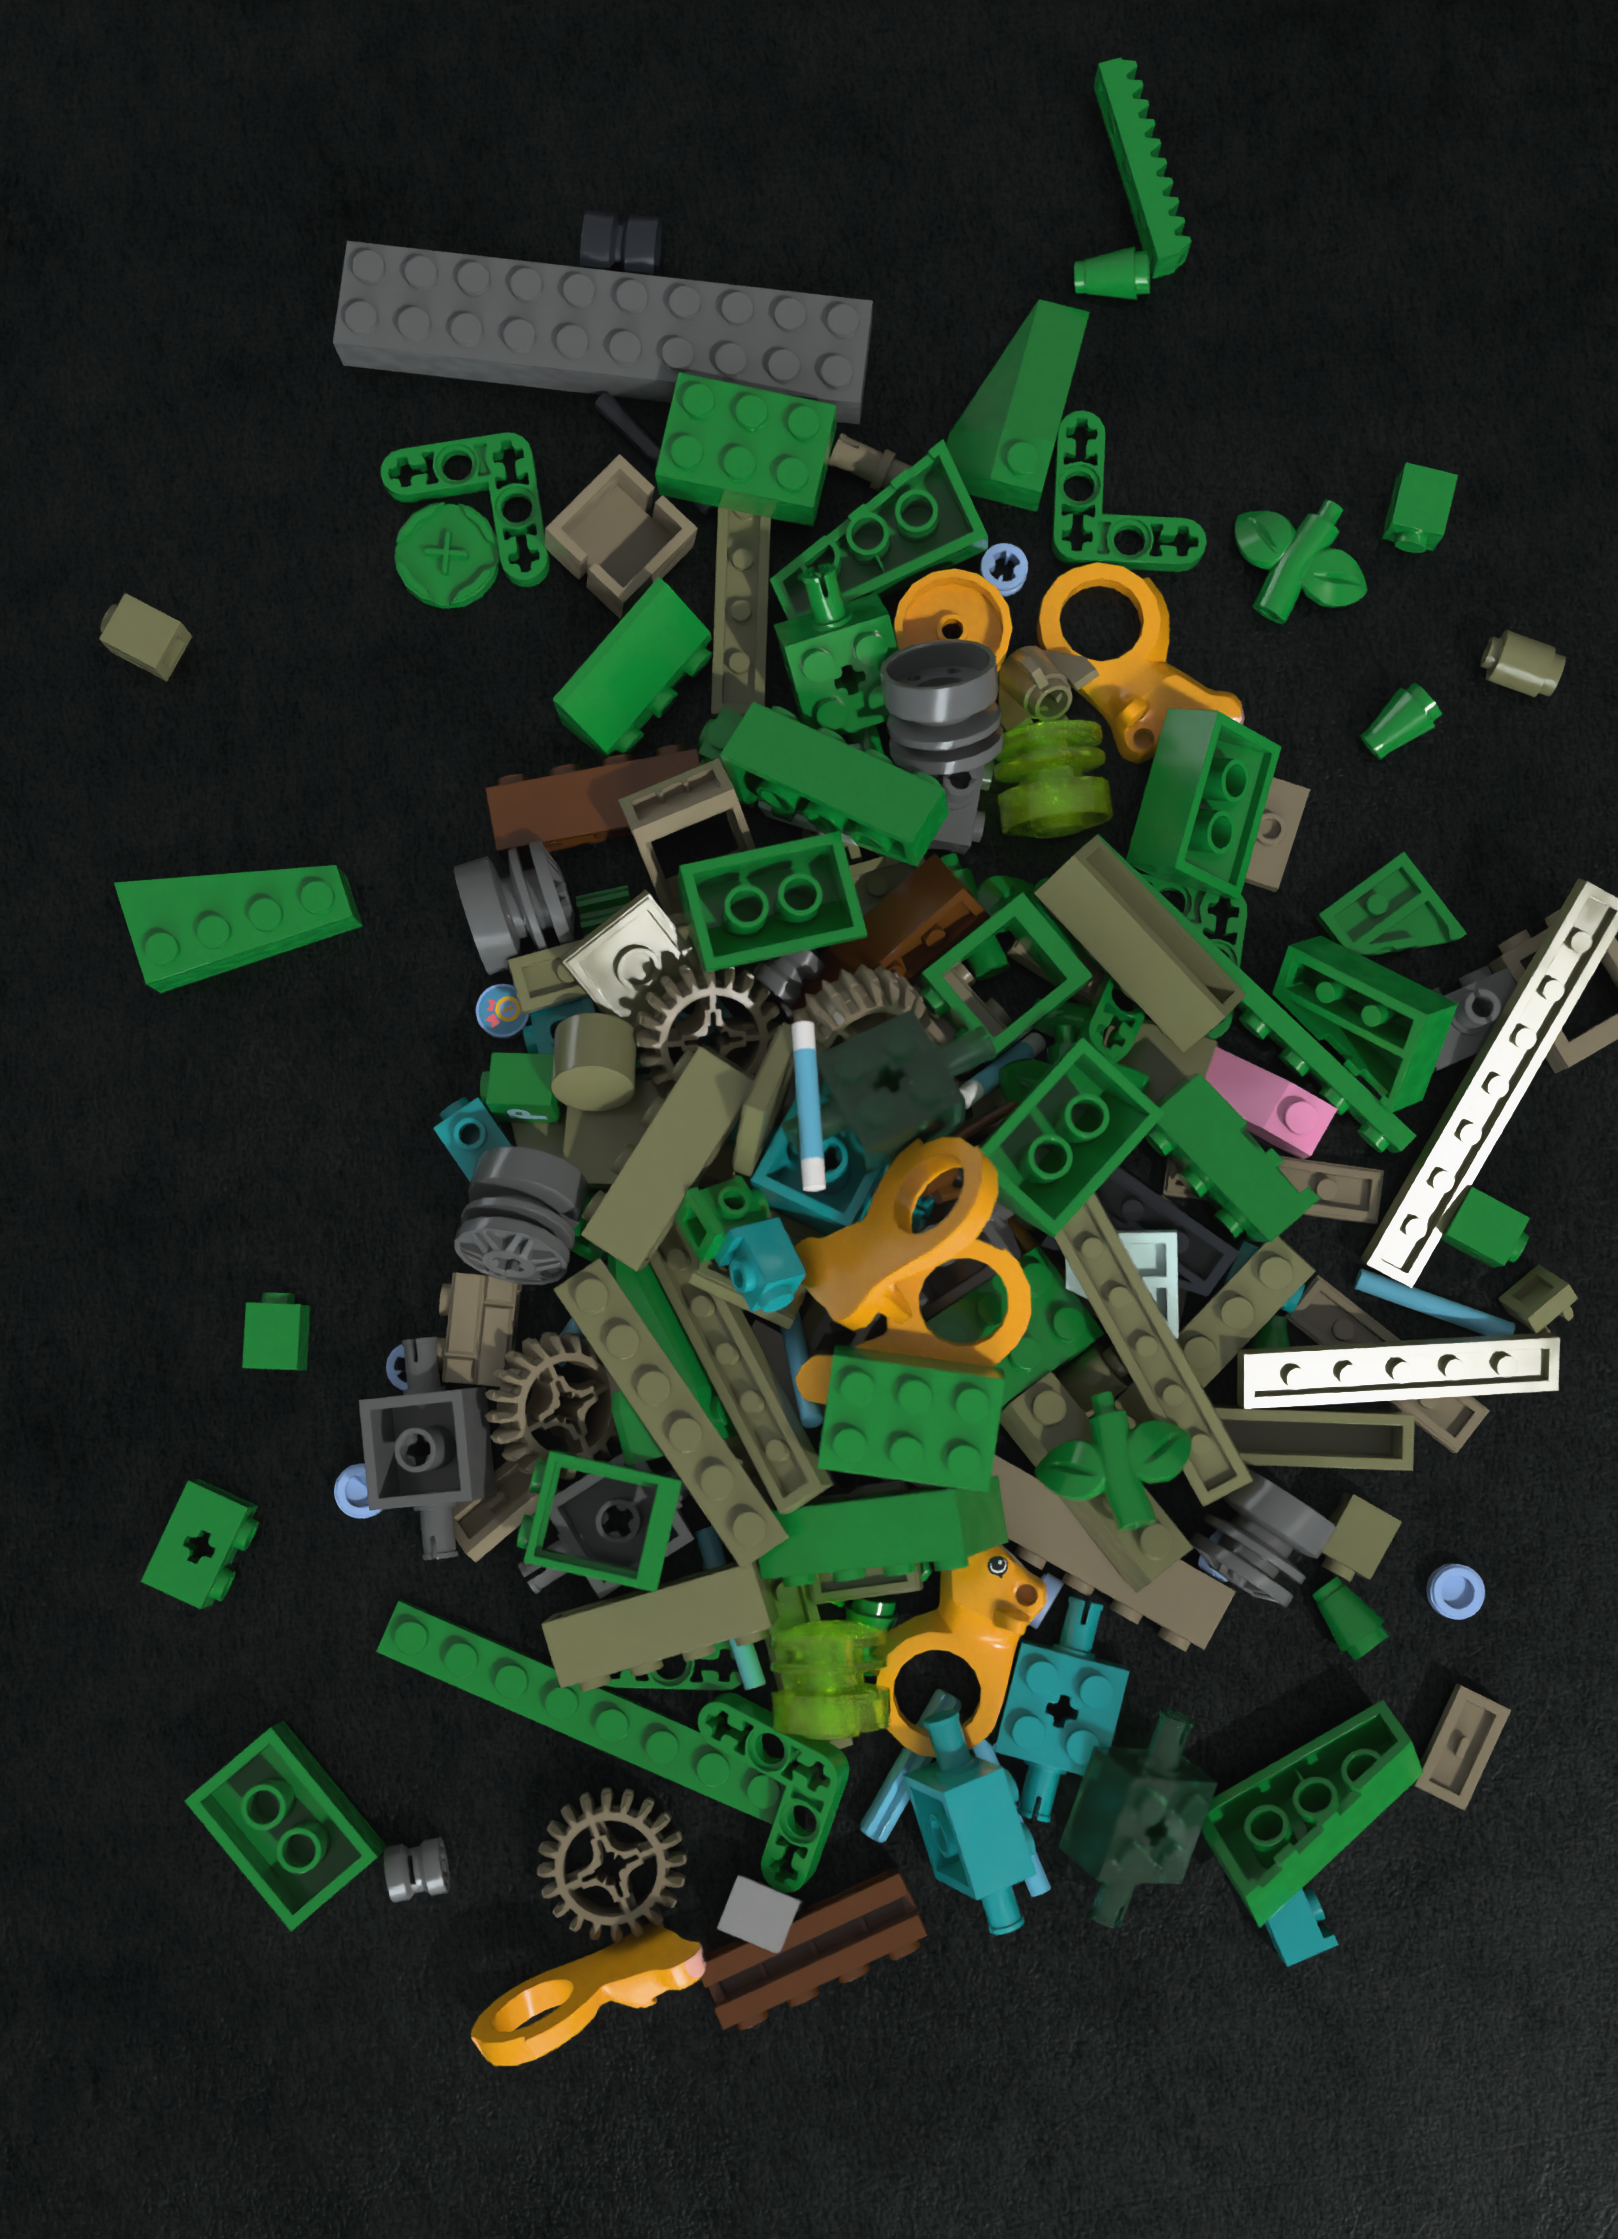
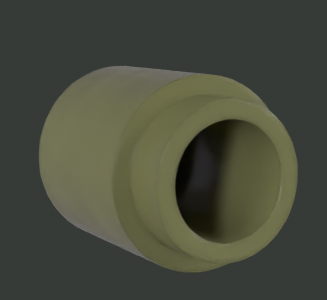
[1480,630,1566,697]
[1056,1343,1130,1418]

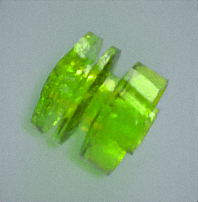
[993,720,1113,838]
[769,1620,891,1740]

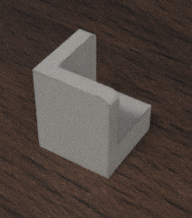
[717,1875,804,1953]

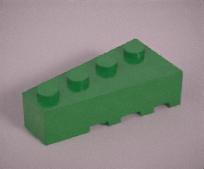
[770,439,988,620]
[720,701,949,867]
[114,865,363,993]
[758,1475,1008,1587]
[1192,1700,1423,1928]

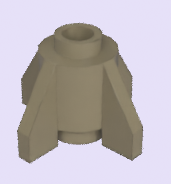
[999,646,1099,739]

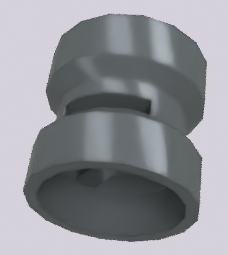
[751,950,826,1009]
[384,1837,450,1903]

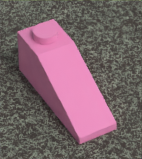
[1206,1047,1337,1159]

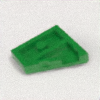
[1316,852,1467,957]

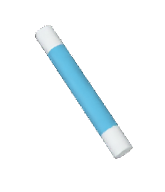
[792,1021,826,1191]
[951,1033,1046,1110]

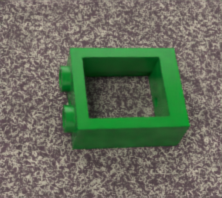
[917,892,1093,1067]
[516,1449,682,1592]

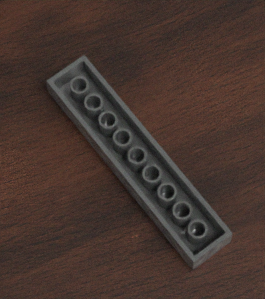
[333,241,873,425]

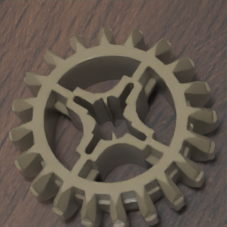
[635,964,781,1096]
[792,964,931,1105]
[484,1332,620,1480]
[537,1787,687,1942]

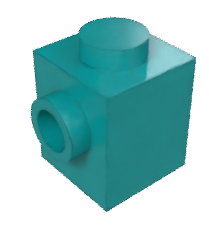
[433,1097,515,1182]

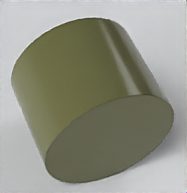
[551,1013,637,1111]

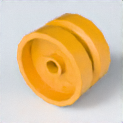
[893,569,1012,675]

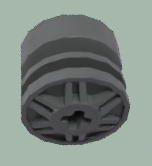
[880,639,1004,775]
[454,839,575,975]
[454,1147,588,1285]
[1188,1469,1337,1608]

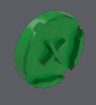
[395,502,501,609]

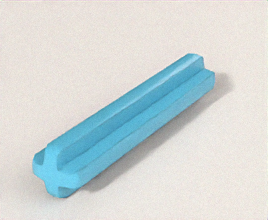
[860,1689,962,1843]

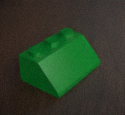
[552,577,713,759]
[1126,708,1281,900]
[676,831,867,973]
[960,1037,1165,1237]

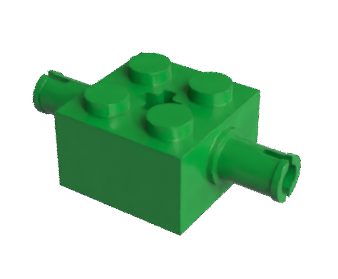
[774,563,898,754]

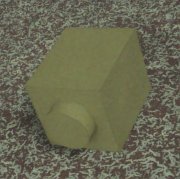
[99,593,192,681]
[1321,1492,1402,1582]

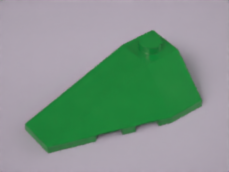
[946,299,1090,512]
[608,1253,738,1466]

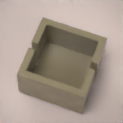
[544,454,698,619]

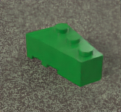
[1272,936,1458,1113]
[1145,1073,1320,1242]

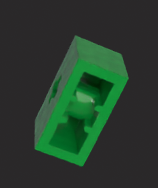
[141,1479,259,1609]

